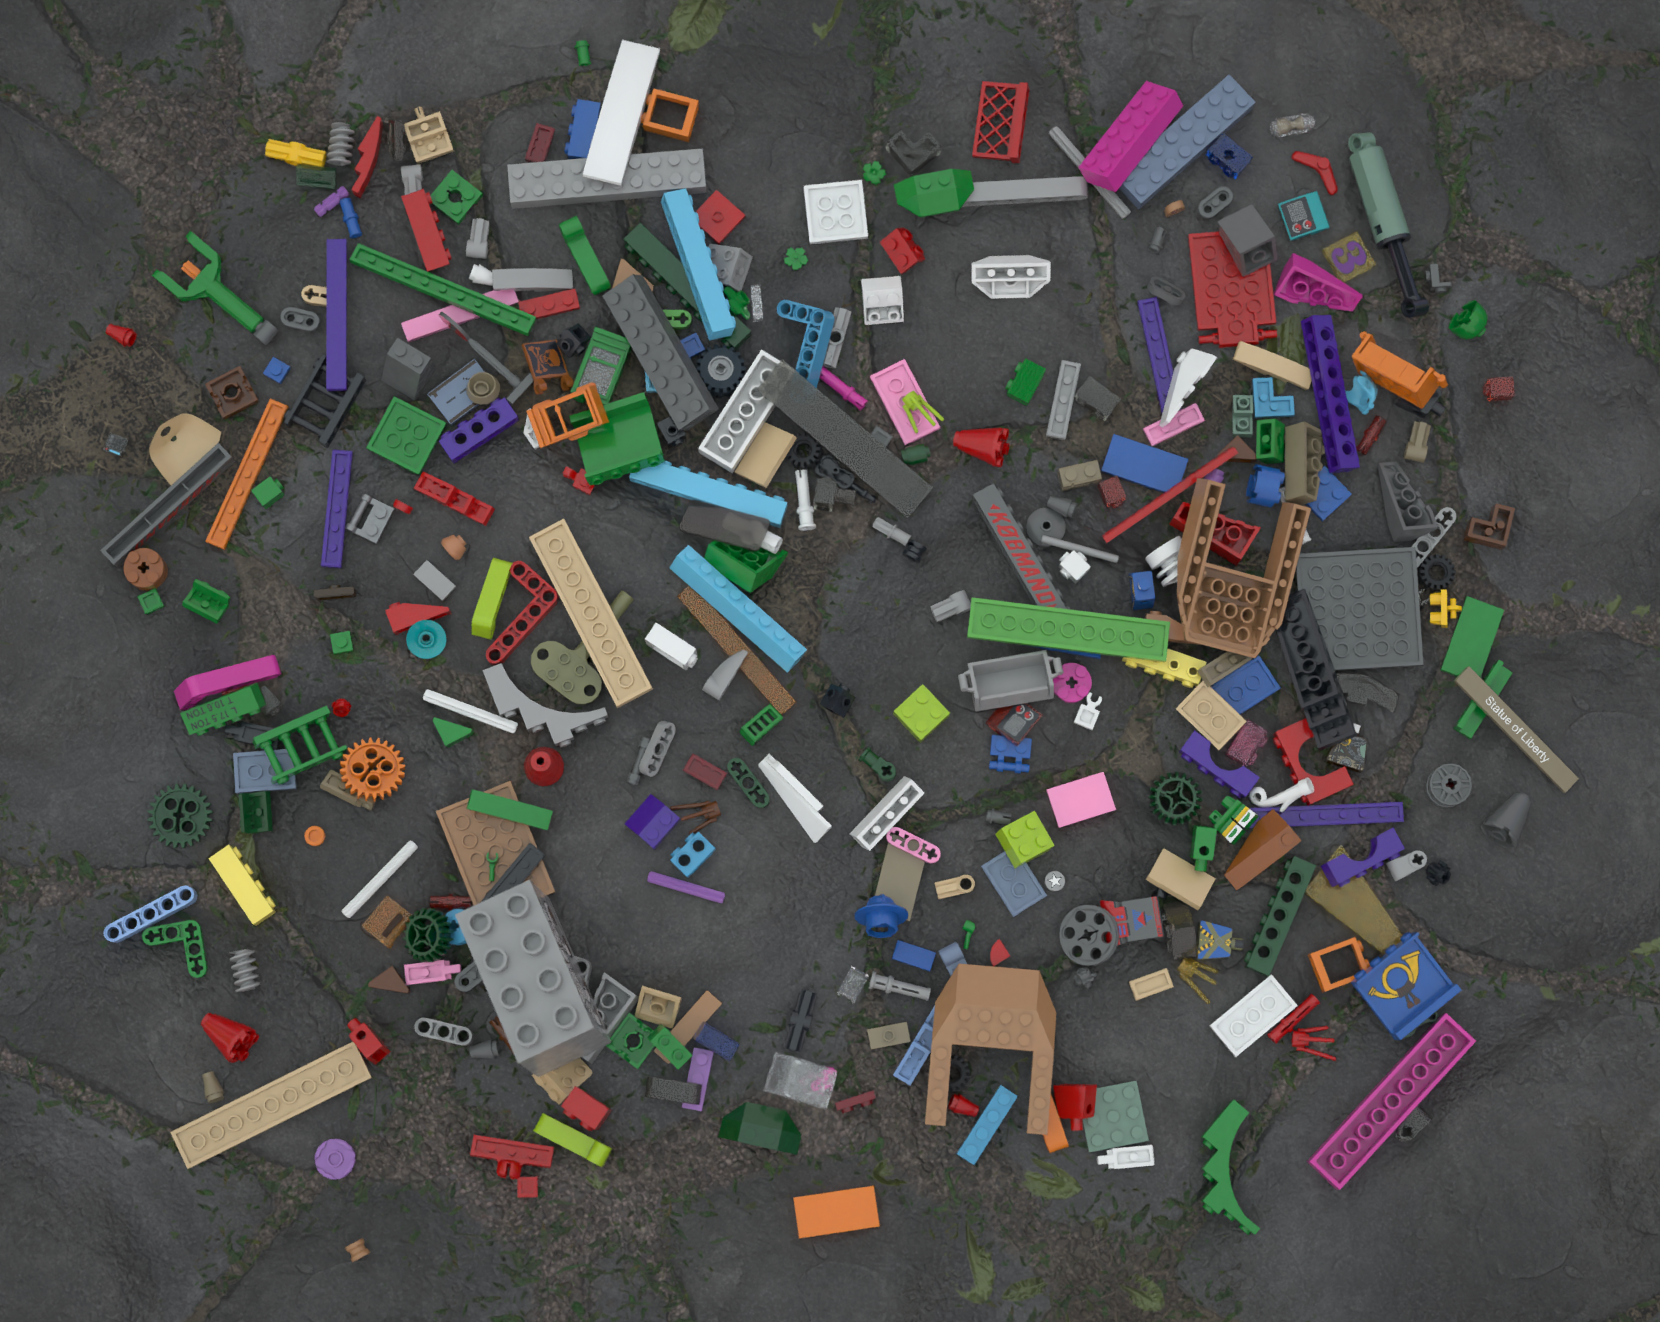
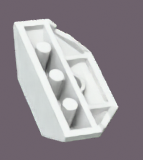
[972,255,1050,298]

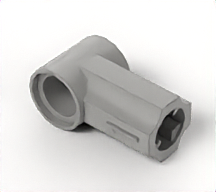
[401,164,423,195]
[466,218,490,259]
[930,590,971,623]

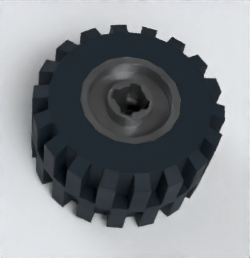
[696,345,745,398]

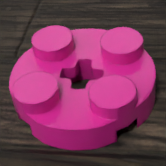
[1053,663,1092,703]

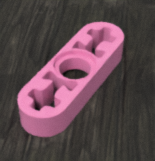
[886,827,941,864]

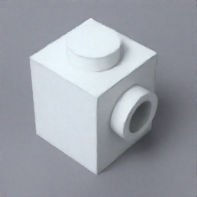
[1059,550,1091,584]

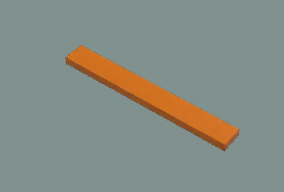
[205,399,289,550]

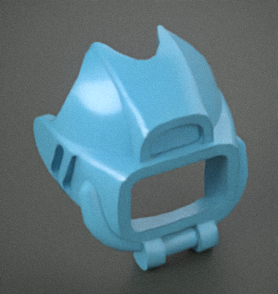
[1345,371,1378,415]

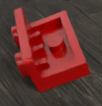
[880,227,925,274]

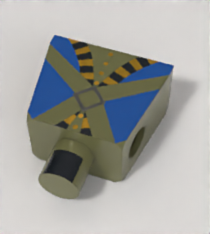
[1196,921,1243,960]

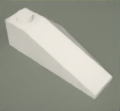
[1160,348,1217,428]

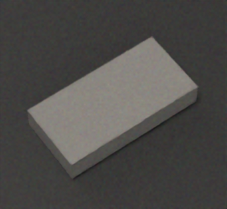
[413,560,456,601]

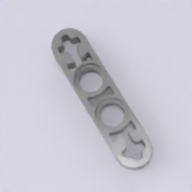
[1411,507,1456,568]

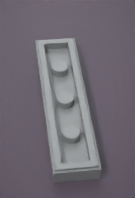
[1046,360,1081,440]

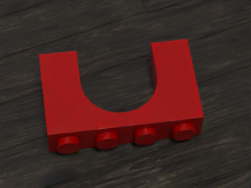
[1273,718,1354,806]

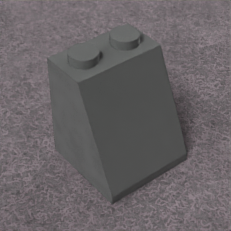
[1217,204,1278,277]
[381,338,436,401]

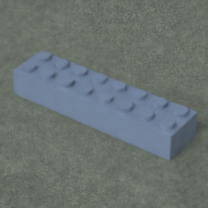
[1119,75,1256,209]

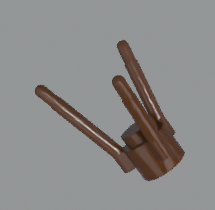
[670,800,721,834]

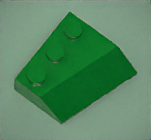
[704,531,788,593]

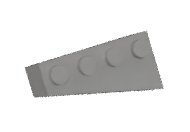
[583,972,639,1064]

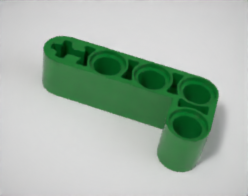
[559,216,611,296]

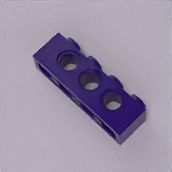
[439,397,519,464]

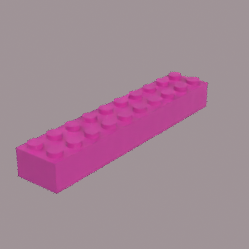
[1306,1013,1476,1190]

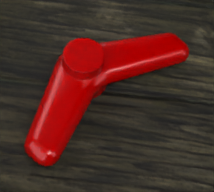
[1292,151,1338,195]

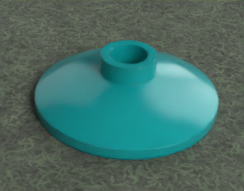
[406,620,446,659]

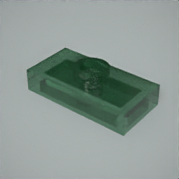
[296,164,336,189]

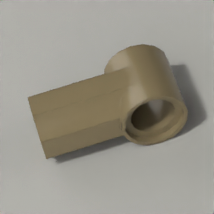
[1404,422,1431,463]

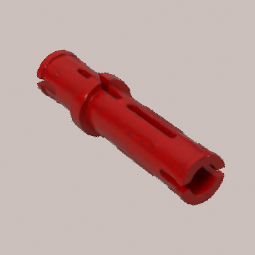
[1267,994,1320,1044]

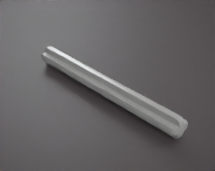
[1049,126,1131,219]

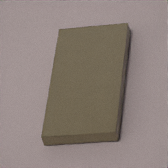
[875,834,927,922]

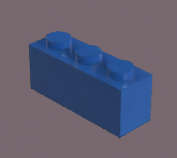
[565,99,602,160]

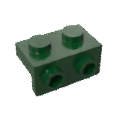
[238,791,273,834]

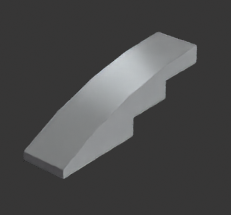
[492,268,573,292]

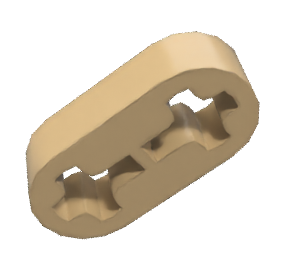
[301,285,327,307]

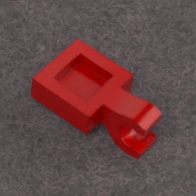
[562,467,595,495]

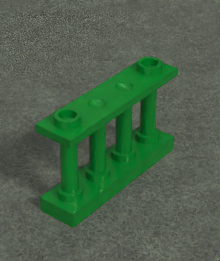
[252,706,347,785]

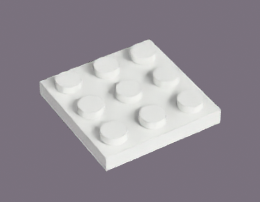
[804,180,868,244]

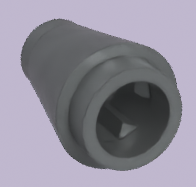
[1047,496,1078,518]
[470,1039,501,1059]

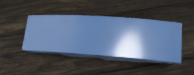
[893,1006,935,1085]

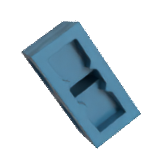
[670,832,716,878]

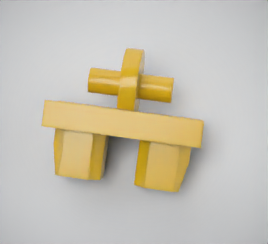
[1430,589,1462,628]

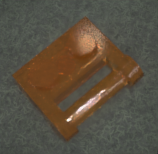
[362,895,412,949]

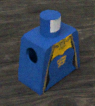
[1129,571,1155,610]

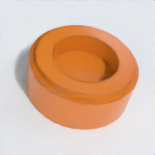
[305,826,326,846]

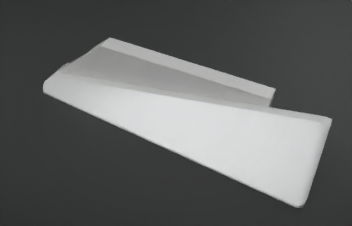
[758,754,832,843]

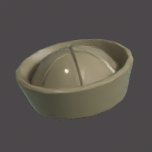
[466,372,500,405]

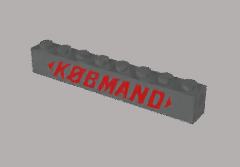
[100,443,236,568]
[972,483,1071,610]

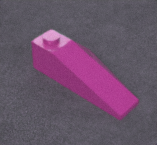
[1274,253,1362,312]

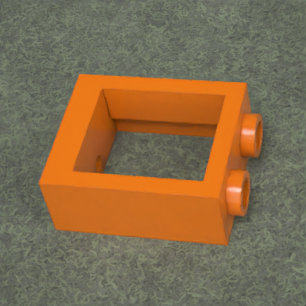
[641,88,699,142]
[1308,937,1370,993]

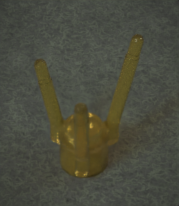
[1177,957,1218,1004]

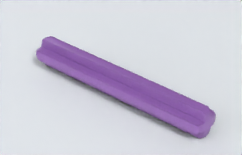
[647,871,725,903]

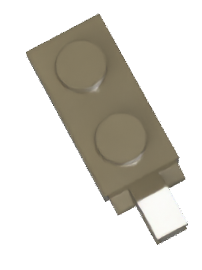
[320,770,375,810]

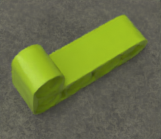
[472,558,513,640]
[533,1113,612,1167]

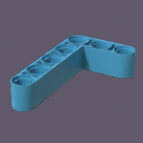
[777,300,835,405]

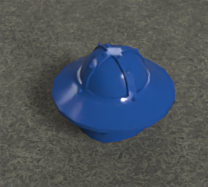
[855,894,908,938]

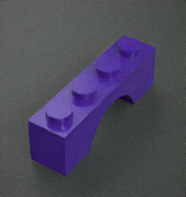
[1179,730,1260,799]
[1321,828,1405,887]

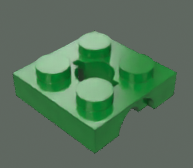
[430,170,483,225]
[606,1013,655,1069]

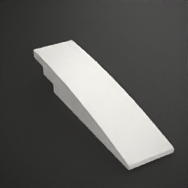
[583,40,660,185]

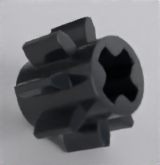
[1426,860,1451,886]

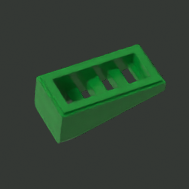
[739,704,783,746]

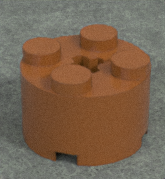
[124,548,168,591]

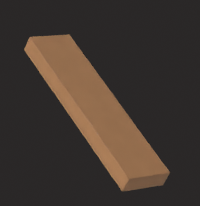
[654,990,722,1064]

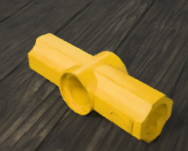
[265,139,327,169]

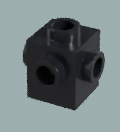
[556,323,591,358]
[820,684,856,718]

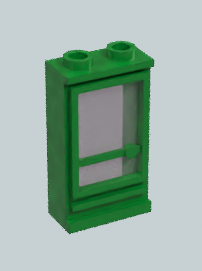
[570,327,632,405]

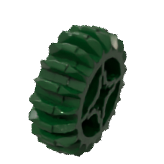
[1148,771,1203,826]
[402,908,454,962]

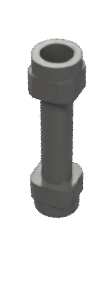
[626,737,650,786]

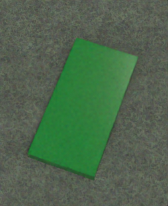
[1440,596,1504,678]

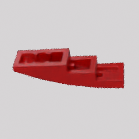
[351,116,383,199]
[414,472,495,526]

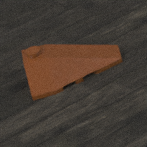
[1224,809,1301,891]

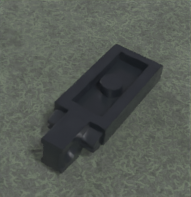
[224,722,280,750]

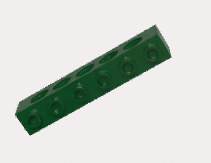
[1244,856,1316,977]

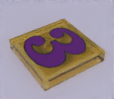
[1322,231,1376,283]

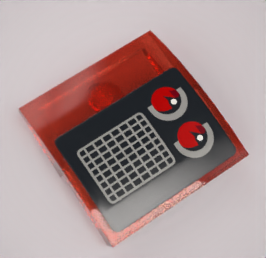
[985,703,1043,747]

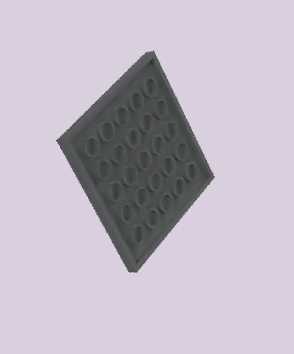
[1296,547,1423,671]

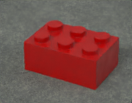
[561,1086,612,1131]

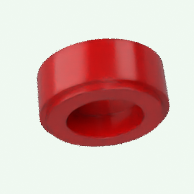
[393,499,413,514]

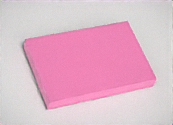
[1046,772,1116,828]

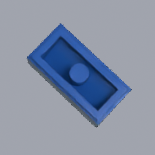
[892,940,936,972]

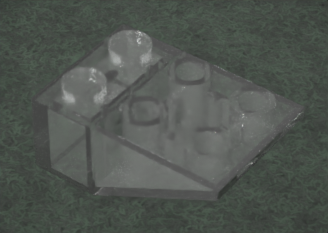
[763,1052,838,1110]

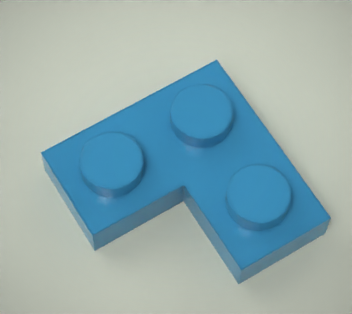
[1252,377,1295,418]

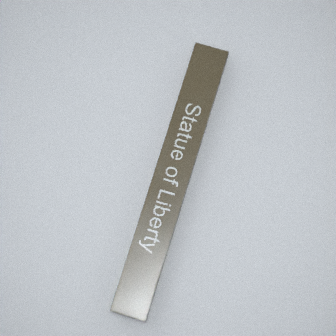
[1454,666,1579,793]

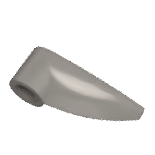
[702,650,749,700]

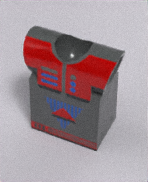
[1099,896,1164,946]

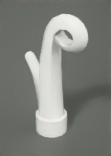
[1249,778,1314,812]

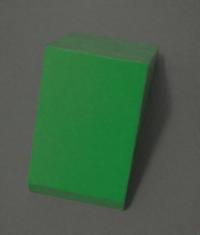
[433,717,474,748]

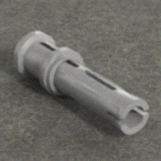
[869,971,931,1001]

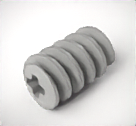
[326,122,355,166]
[229,949,260,993]

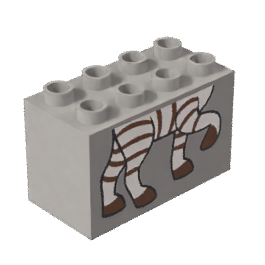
[455,880,612,1077]

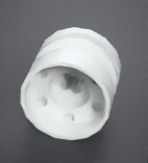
[1145,536,1182,587]

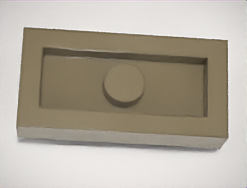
[867,1022,911,1050]

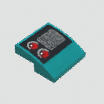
[1278,191,1330,241]

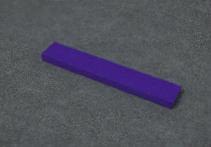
[1137,297,1182,414]
[321,450,353,569]

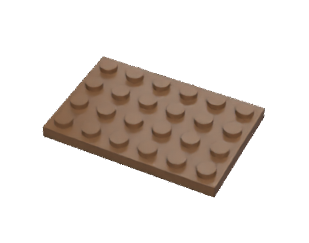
[436,781,555,906]

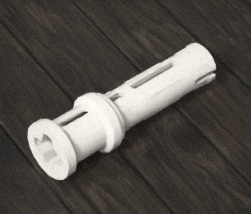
[795,470,816,531]

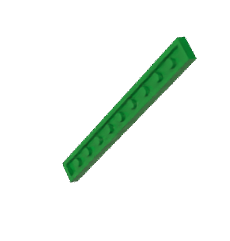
[350,243,536,336]

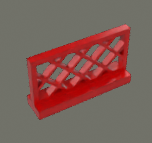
[972,81,1030,164]

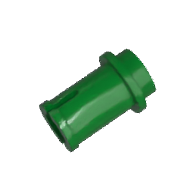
[575,40,591,66]

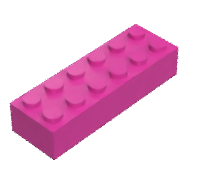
[1079,81,1183,192]

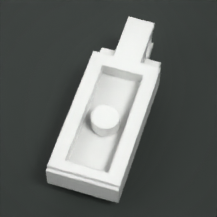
[1097,1145,1155,1169]

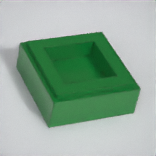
[137,588,165,615]

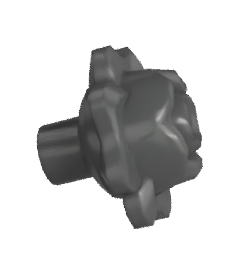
[1073,967,1097,988]

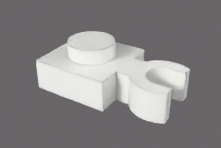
[1074,692,1102,730]

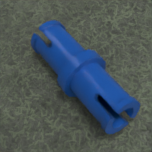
[339,198,362,239]

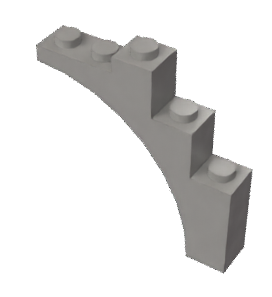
[483,663,608,748]

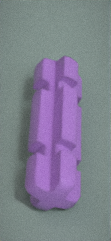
[314,186,349,217]

